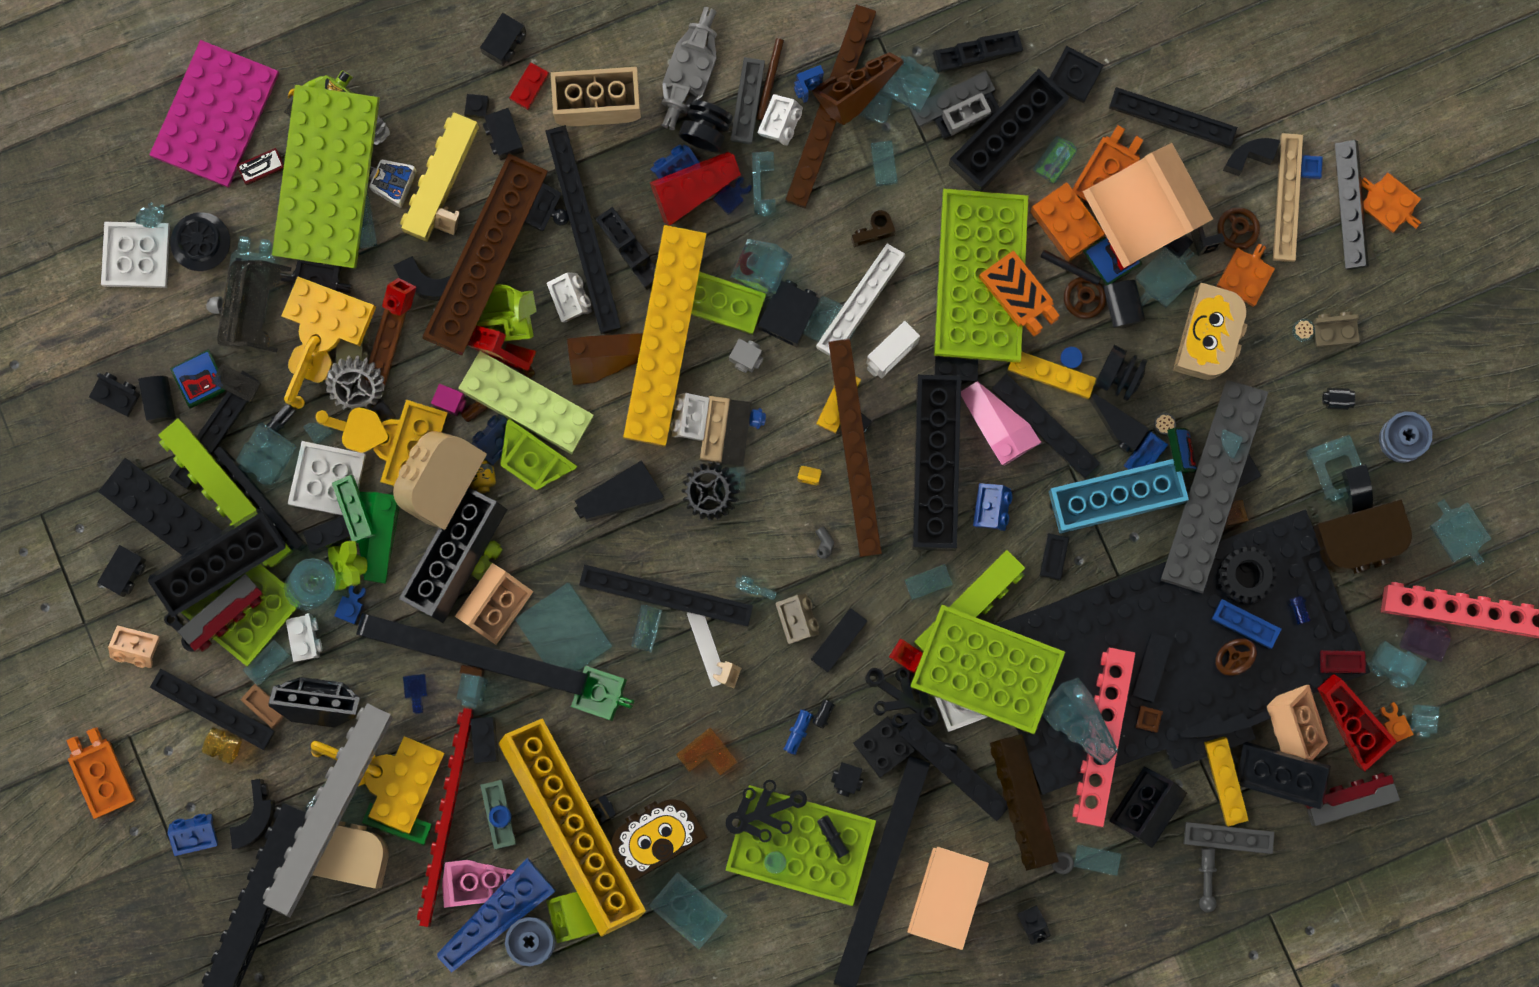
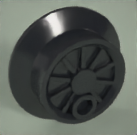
[170,212,230,271]

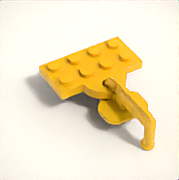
[281,277,376,409]
[315,400,448,487]
[311,736,444,834]

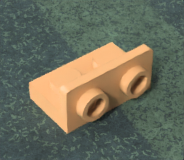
[108,625,160,668]

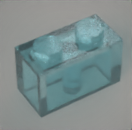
[456,673,488,709]

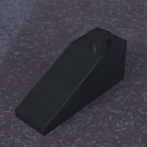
[1090,393,1149,453]

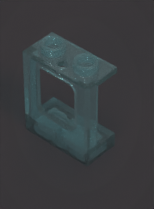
[752,152,776,216]
[1306,435,1362,502]

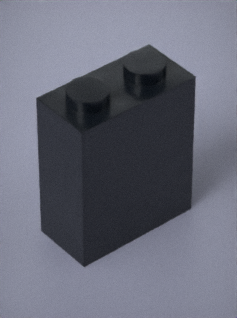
[758,280,819,348]

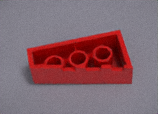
[650,151,741,226]
[1317,674,1397,772]

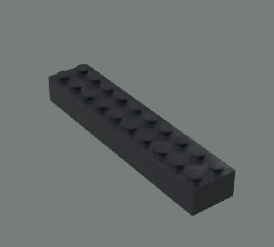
[202,803,307,987]

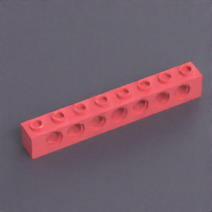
[1381,582,1539,639]
[1072,647,1135,827]

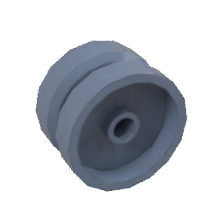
[1379,412,1432,463]
[505,917,556,967]

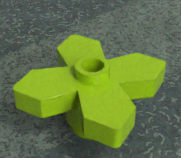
[328,541,367,591]

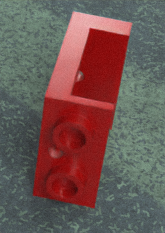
[467,326,536,371]

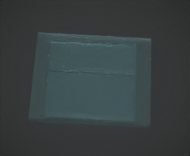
[515,582,612,671]

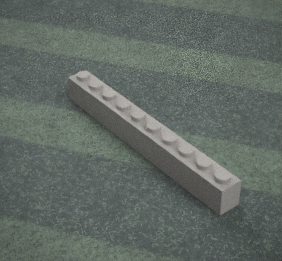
[263,703,393,917]

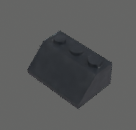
[1109,766,1188,848]

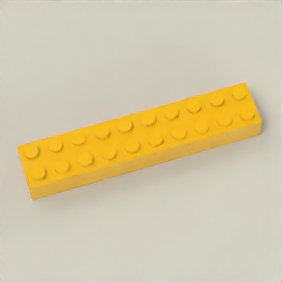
[623,225,706,447]
[498,718,646,937]

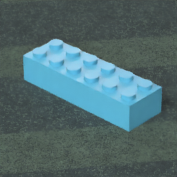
[1049,459,1189,534]

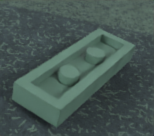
[480,780,516,849]

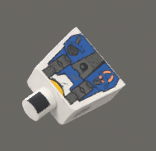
[369,160,417,208]

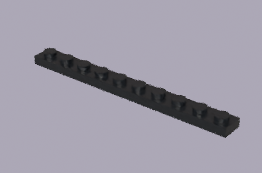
[545,125,622,334]

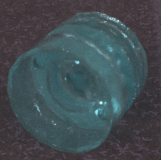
[284,558,336,611]

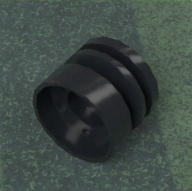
[678,100,733,152]
[1095,344,1148,401]

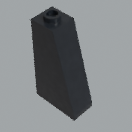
[574,460,665,522]

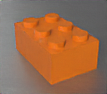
[1030,182,1105,262]

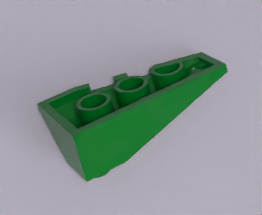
[359,492,400,584]

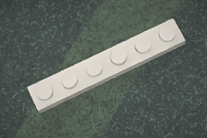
[816,244,905,356]

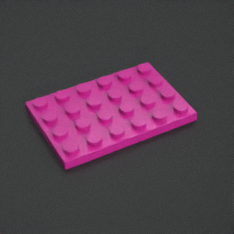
[149,40,279,188]

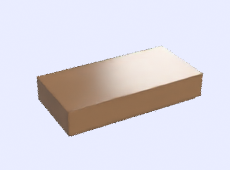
[240,684,284,729]

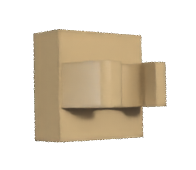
[434,206,460,235]
[713,661,741,688]

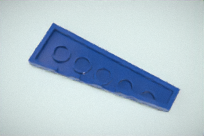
[437,858,556,973]

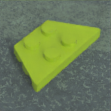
[500,418,577,490]

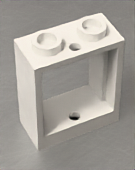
[866,321,920,379]

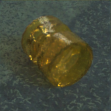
[202,727,242,765]

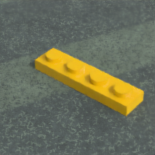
[1007,351,1096,399]
[1204,736,1249,827]

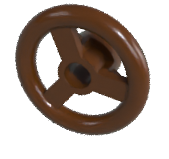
[1217,207,1260,249]
[1064,277,1106,319]
[1215,639,1257,676]

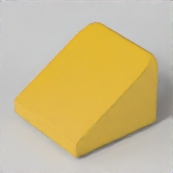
[797,466,821,486]

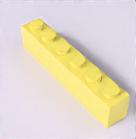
[400,112,479,242]

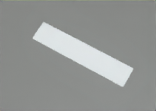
[687,613,722,687]

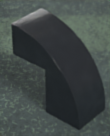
[1223,138,1280,176]
[1341,464,1373,514]

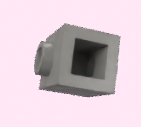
[729,339,764,373]

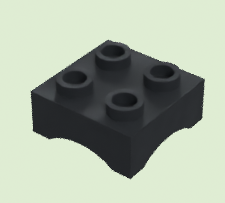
[853,716,915,778]

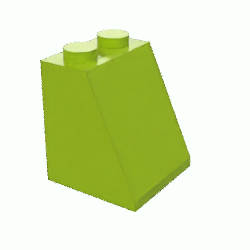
[546,892,598,943]

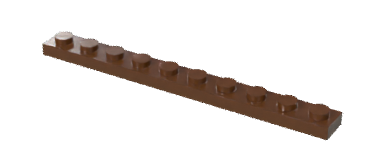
[785,4,876,209]
[828,338,881,557]

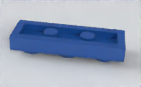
[1211,599,1281,649]

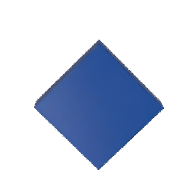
[1301,155,1323,179]

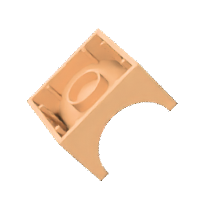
[1083,143,1213,268]
[907,847,989,950]

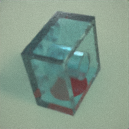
[731,239,792,294]

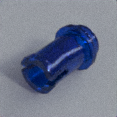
[1289,596,1311,625]

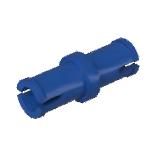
[783,709,813,755]

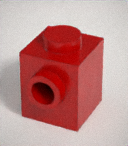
[382,278,416,316]

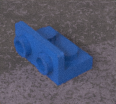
[794,65,824,103]
[651,145,700,179]
[973,483,1012,531]
[167,814,218,856]

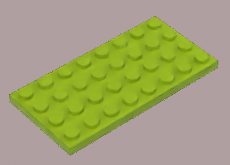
[272,85,380,268]
[934,188,1028,363]

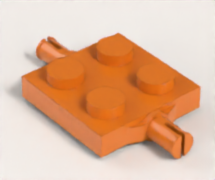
[1361,172,1422,233]
[1216,244,1275,307]

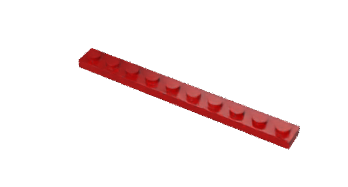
[417,708,474,927]

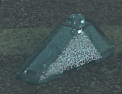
[1042,678,1118,765]

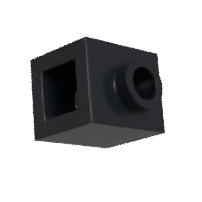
[831,762,864,797]

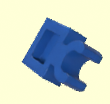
[334,585,366,625]

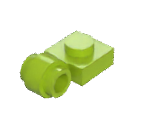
[471,540,503,581]

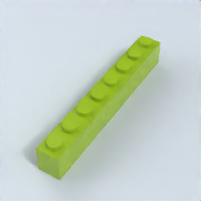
[158,418,293,568]

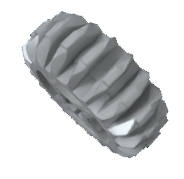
[325,355,385,411]

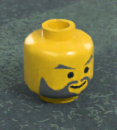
[469,461,496,493]

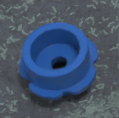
[749,408,766,429]

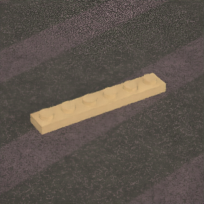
[1273,133,1303,262]

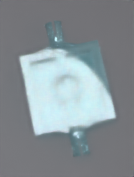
[1135,247,1197,308]
[1430,499,1491,566]

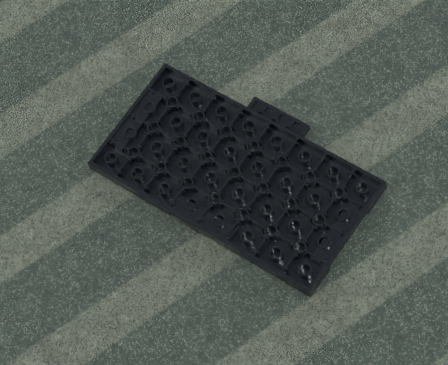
[995,509,1370,795]

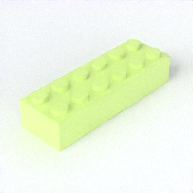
[458,351,594,455]

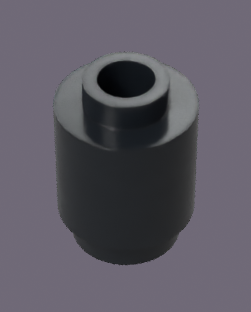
[1322,387,1355,410]

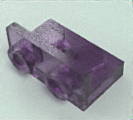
[1399,618,1451,662]

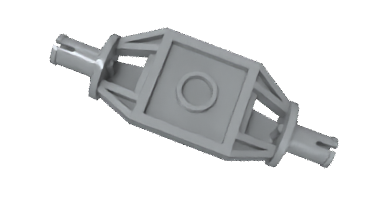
[661,7,717,130]

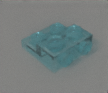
[882,55,939,113]
[236,422,297,485]

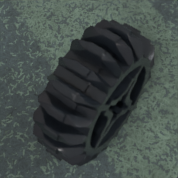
[682,462,740,521]

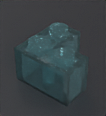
[1367,641,1427,689]

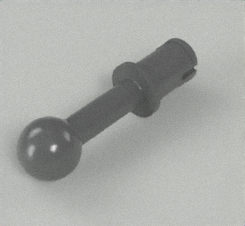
[1199,848,1217,912]

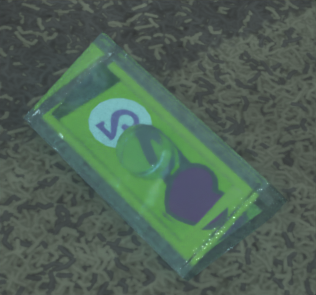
[1033,136,1077,184]

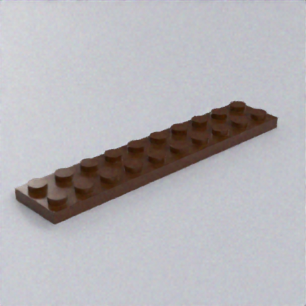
[422,154,548,356]

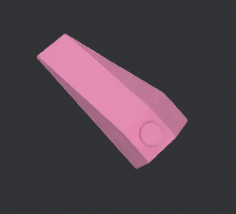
[961,381,1042,466]
[442,860,514,908]

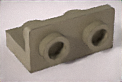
[1312,312,1360,348]
[775,594,819,644]

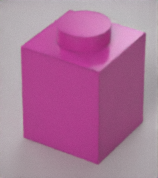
[431,384,467,416]

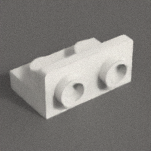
[757,94,803,146]
[547,272,592,322]
[670,393,709,441]
[286,613,323,663]

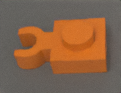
[1380,702,1414,742]

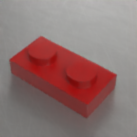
[509,62,549,110]

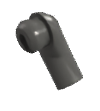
[815,526,834,559]

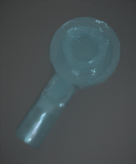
[735,575,777,601]

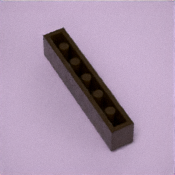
[990,734,1059,871]

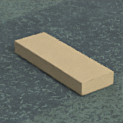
[700,396,730,463]

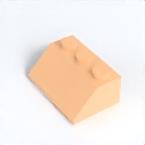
[455,563,533,645]
[1267,685,1328,760]

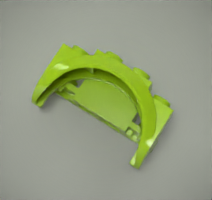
[477,284,537,341]

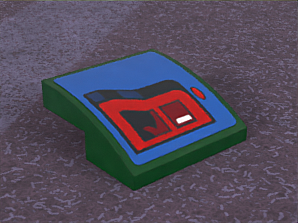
[1083,236,1143,285]
[170,349,229,409]
[1167,428,1197,474]

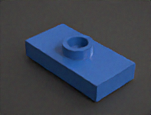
[1124,431,1168,470]

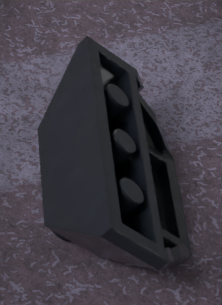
[268,677,360,728]

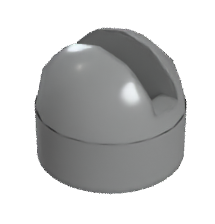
[206,296,224,314]

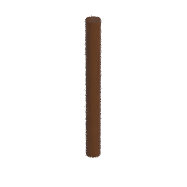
[756,38,784,122]

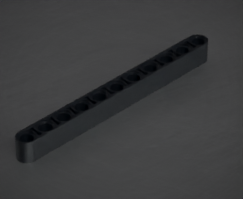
[356,613,589,696]
[833,756,930,987]

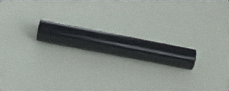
[1040,250,1102,286]

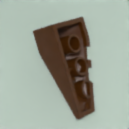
[812,52,904,125]
[567,333,643,385]

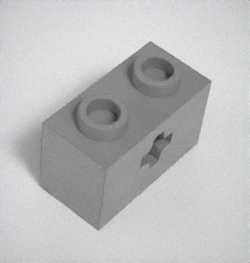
[942,93,991,136]

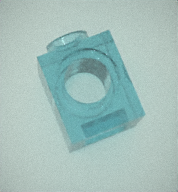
[1411,704,1439,738]

